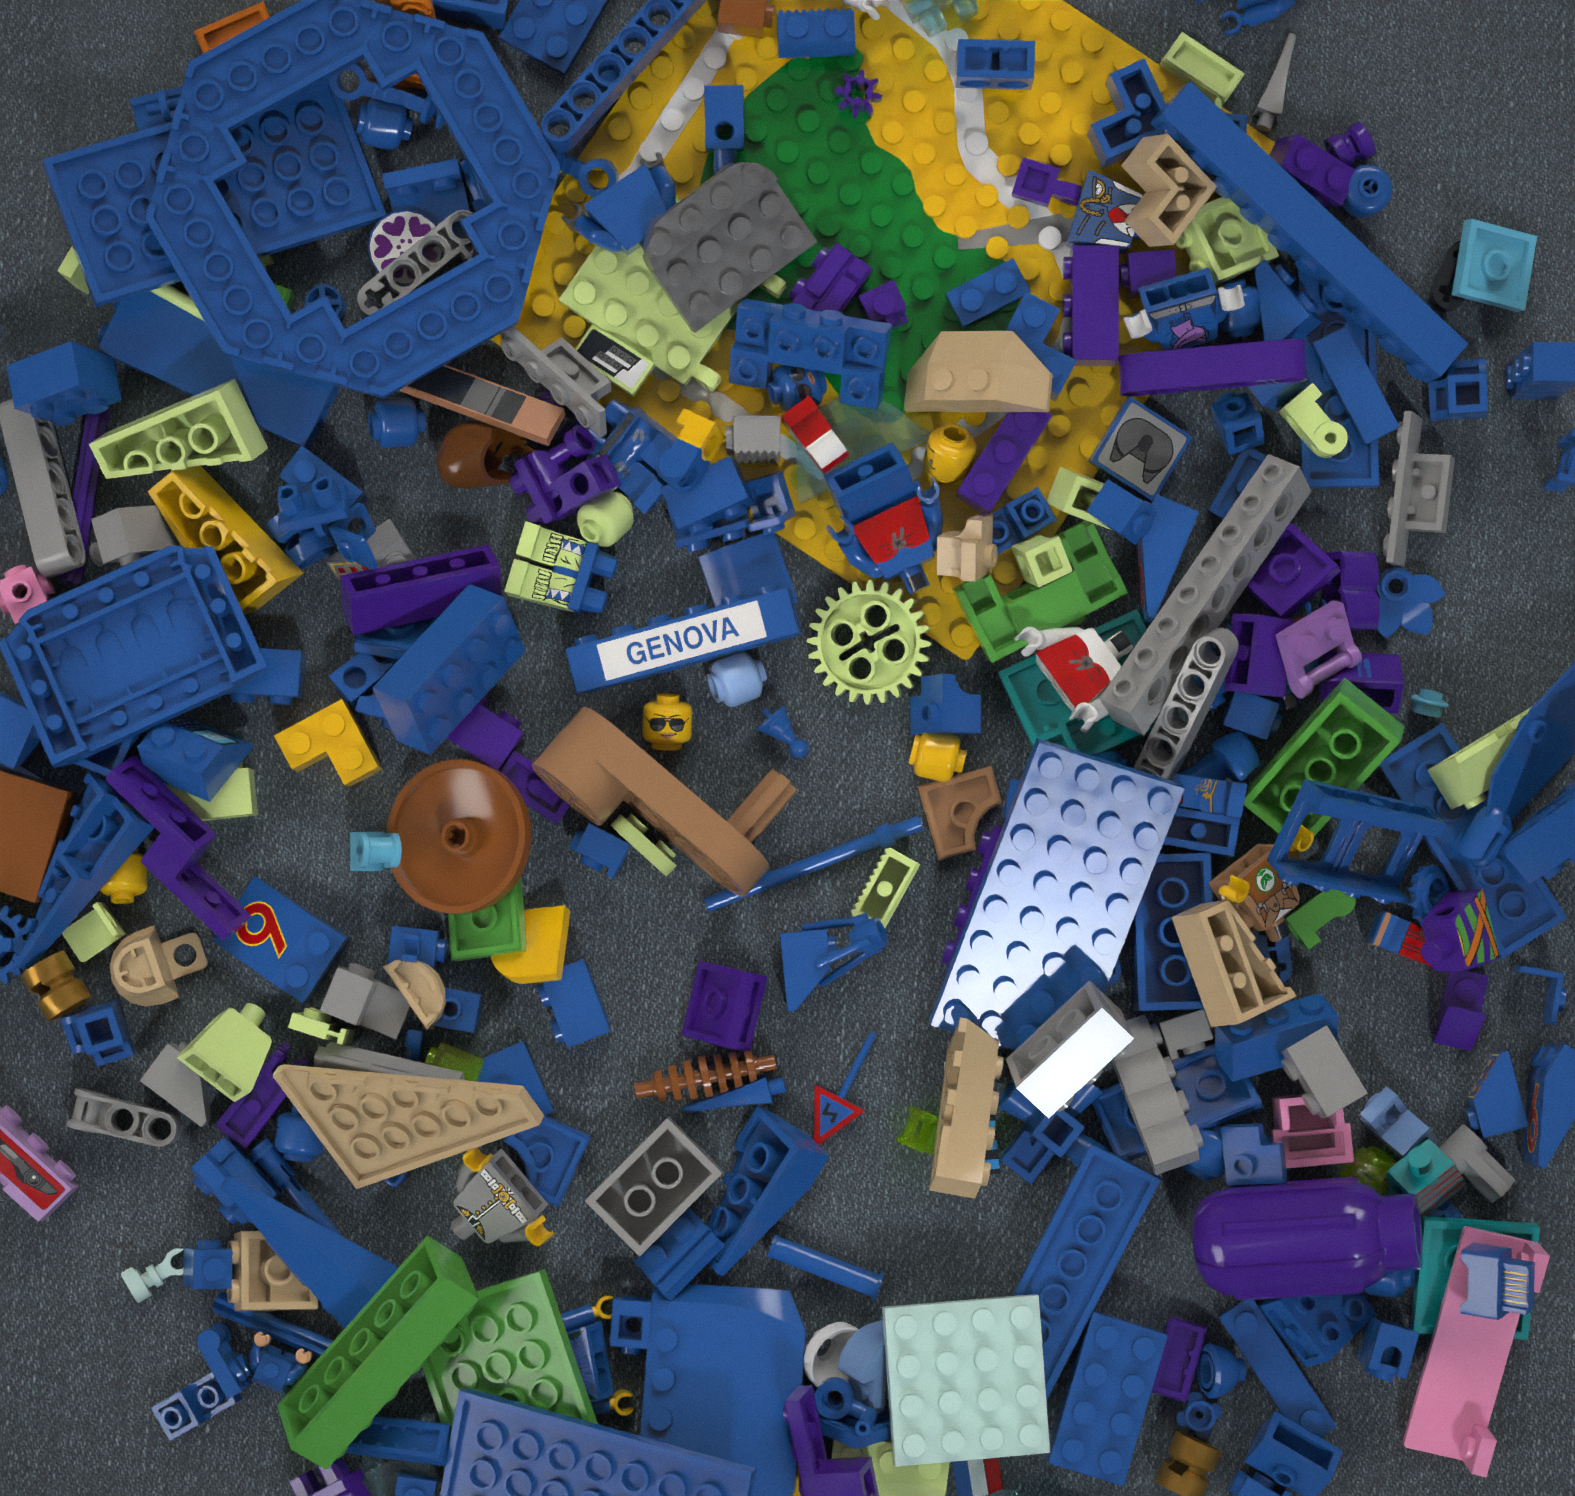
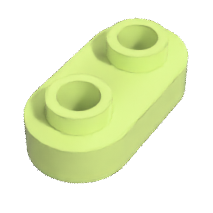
[610,814,677,877]

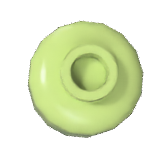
[577,491,634,547]

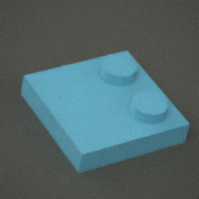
[1452,219,1537,312]

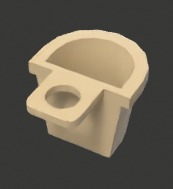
[110,925,208,1007]

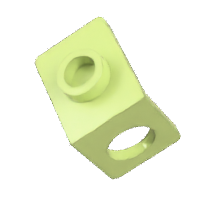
[62,902,126,962]

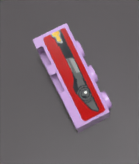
[0,1105,79,1222]

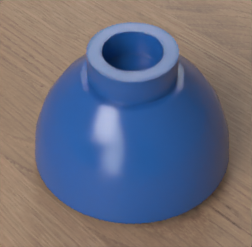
[1196,1344,1246,1399]

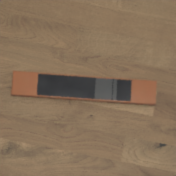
[399,365,565,446]

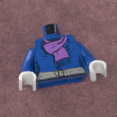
[1124,268,1245,350]

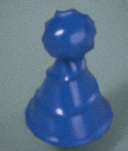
[757,705,809,759]

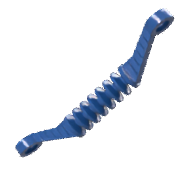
[329,61,619,198]

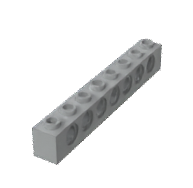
[1099,454,1311,735]

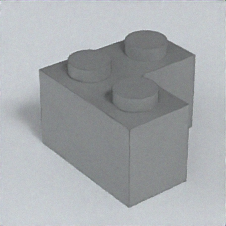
[320,963,412,1039]

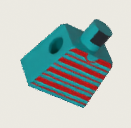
[1385,1139,1466,1220]

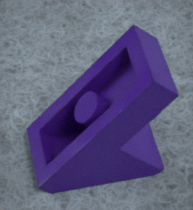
[1433,970,1489,1051]

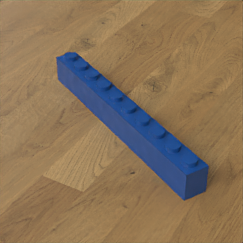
[1150,81,1468,383]

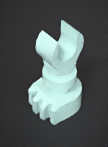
[121,1248,184,1303]

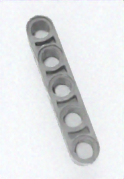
[0,398,86,579]
[1133,628,1238,781]

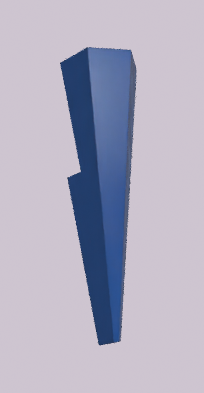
[12,772,155,970]
[220,1176,399,1329]

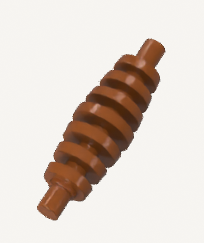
[634,1051,777,1102]

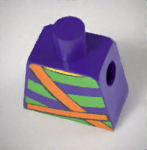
[1421,889,1500,972]

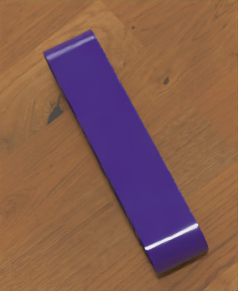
[1118,339,1307,397]

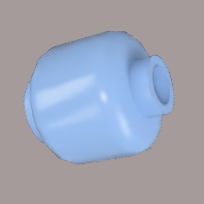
[707,652,767,707]

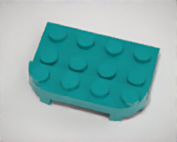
[998,609,1161,755]

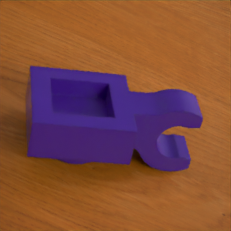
[1012,157,1082,208]

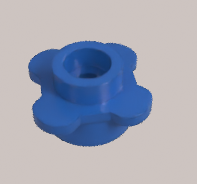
[1176,1392,1222,1438]

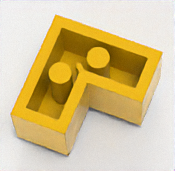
[274,699,383,787]

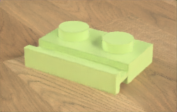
[288,1007,356,1045]

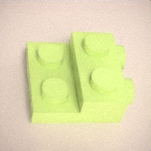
[1175,197,1279,286]

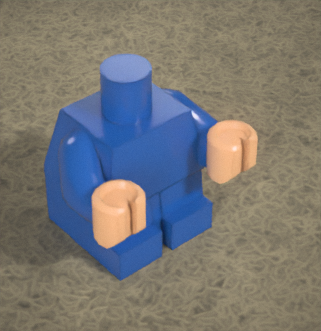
[250,1331,313,1395]

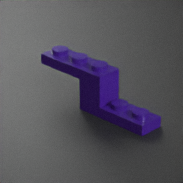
[105,755,251,941]
[783,1385,879,1496]

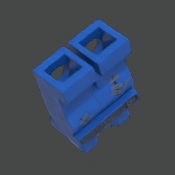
[588,399,677,514]

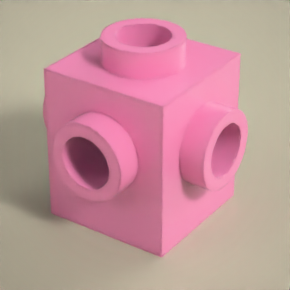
[0,565,55,625]

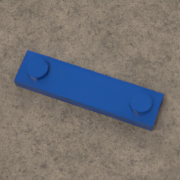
[1218,1300,1337,1438]

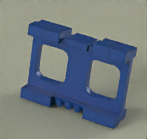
[1542,428,1575,493]

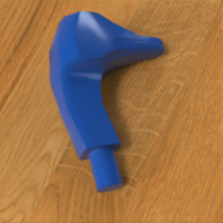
[1179,731,1261,782]

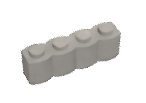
[1111,1014,1204,1175]

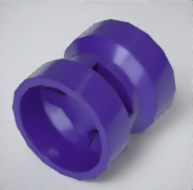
[1324,121,1376,168]

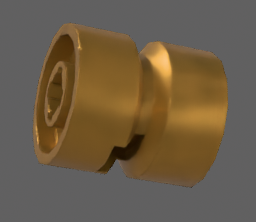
[20,950,92,1022]
[1154,1430,1223,1496]

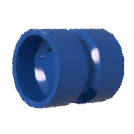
[266,513,337,570]

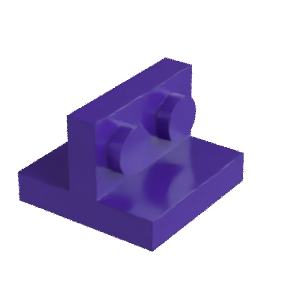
[681,960,768,1051]

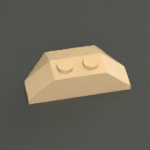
[904,331,1053,412]

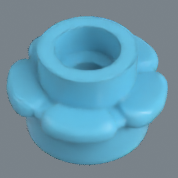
[1411,689,1448,718]

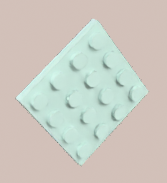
[882,1294,1050,1467]

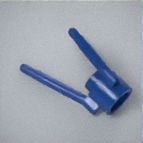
[802,912,888,987]

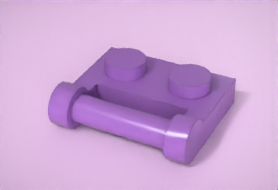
[1275,600,1362,698]

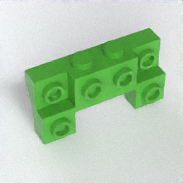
[952,520,1128,663]

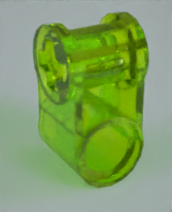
[895,1105,938,1155]

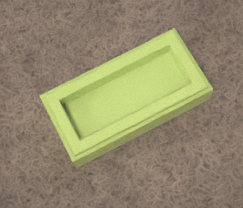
[1160,32,1245,107]

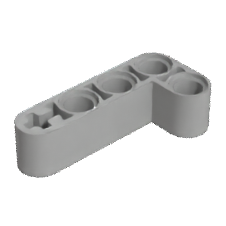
[356,210,478,318]

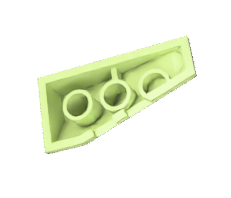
[1427,707,1531,810]

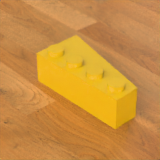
[148,465,304,615]

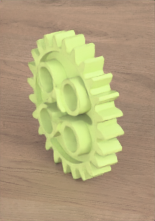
[807,580,932,704]

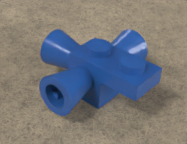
[998,1080,1109,1184]

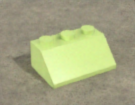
[831,1439,950,1496]

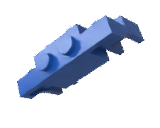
[729,298,892,410]

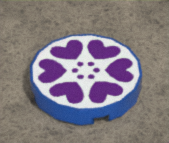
[368,210,444,287]

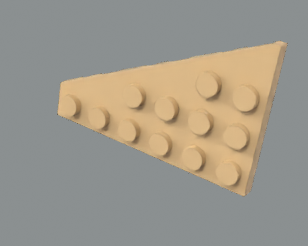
[272,1064,544,1189]

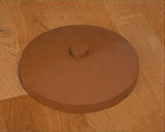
[386,759,532,914]

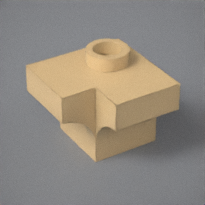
[937,513,998,581]

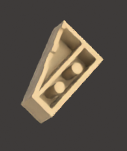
[1171,900,1296,1027]

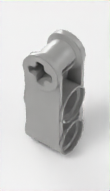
[66,1088,183,1147]

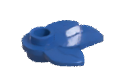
[1376,567,1445,638]

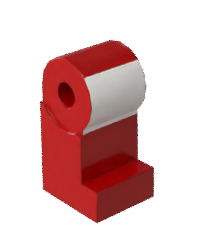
[781,396,850,474]

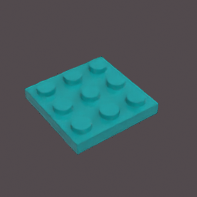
[1410,1216,1540,1340]

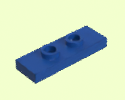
[345,1415,452,1466]

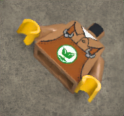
[1209,825,1314,942]

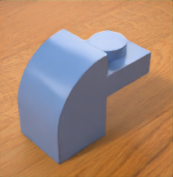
[1360,1086,1439,1159]
[838,1320,887,1414]

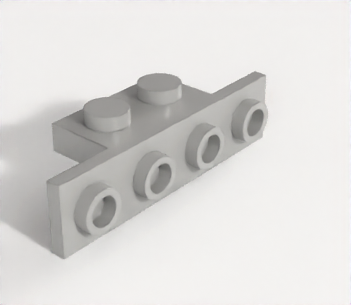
[500,326,611,437]
[1383,411,1455,568]

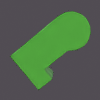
[1284,889,1356,950]

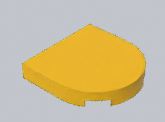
[491,905,571,984]

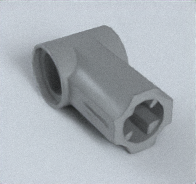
[1439,1124,1515,1203]

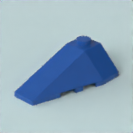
[708,1105,829,1276]

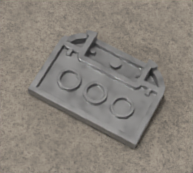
[642,162,817,333]

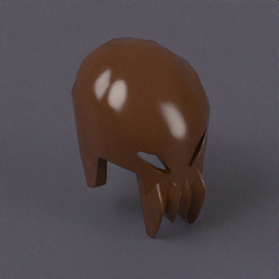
[436,420,536,488]

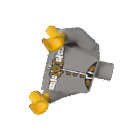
[451,1147,555,1246]

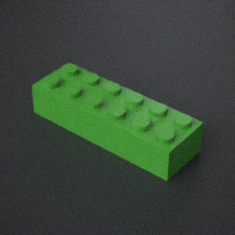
[277,1235,479,1470]

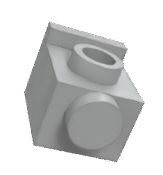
[1156,1009,1215,1060]

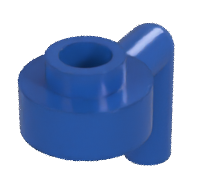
[814,1377,877,1436]

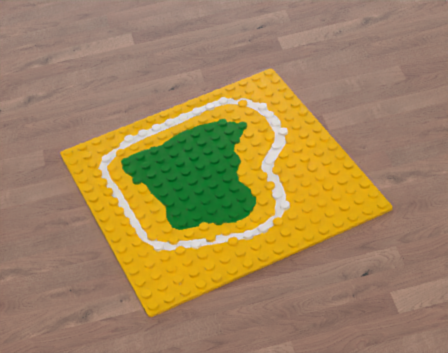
[490,0,1275,660]

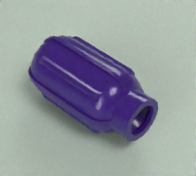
[1192,1177,1423,1300]

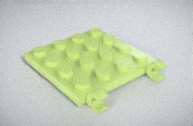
[559,196,787,393]

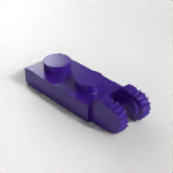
[215,1041,310,1150]

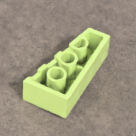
[89,379,268,479]

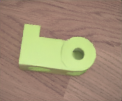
[1278,383,1348,458]

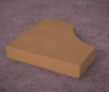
[917,766,1002,861]

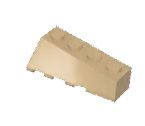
[929,1018,1004,1199]

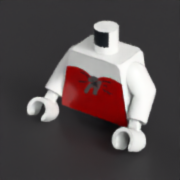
[1015,627,1133,733]

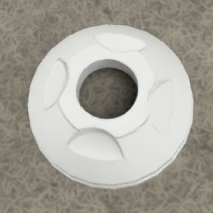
[803,1322,859,1391]

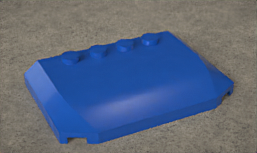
[0,546,269,768]
[640,1284,807,1496]

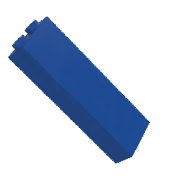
[97,291,340,451]

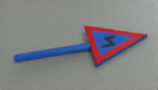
[814,1032,876,1145]

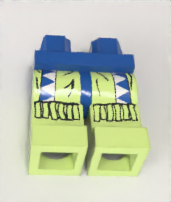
[504,521,619,615]

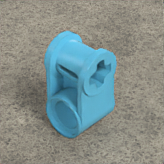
[350,832,402,871]

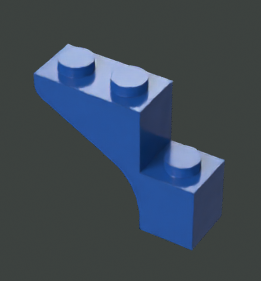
[1248,259,1322,411]

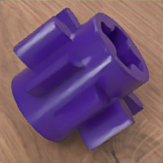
[835,69,882,120]

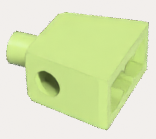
[177,1003,272,1102]

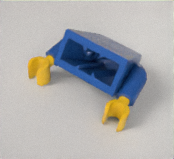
[561,1296,634,1416]

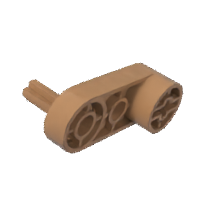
[531,707,797,897]

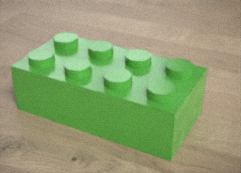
[1244,678,1405,836]

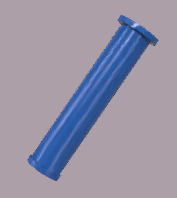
[767,1234,885,1302]

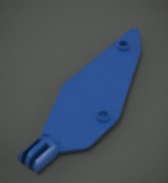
[1457,663,1575,870]

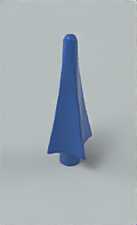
[683,1073,787,1114]

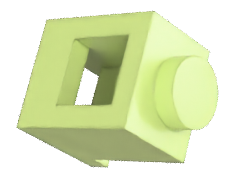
[1011,534,1073,587]

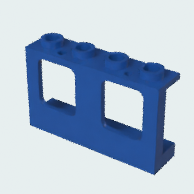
[1267,779,1447,904]

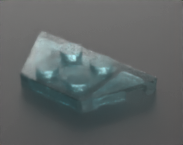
[796,397,930,505]

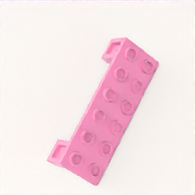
[1402,1226,1550,1477]

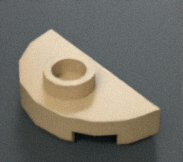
[383,960,446,1030]

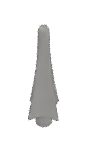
[1253,33,1296,132]

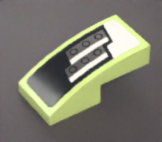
[575,324,655,397]

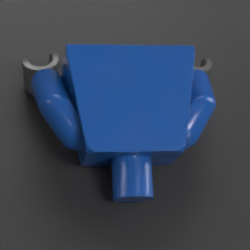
[561,152,676,256]

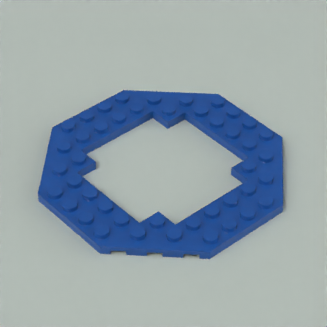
[145,0,560,398]

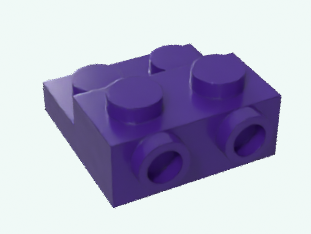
[1244,522,1341,619]

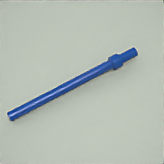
[704,815,924,912]

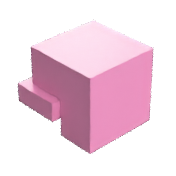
[1271,1094,1354,1168]

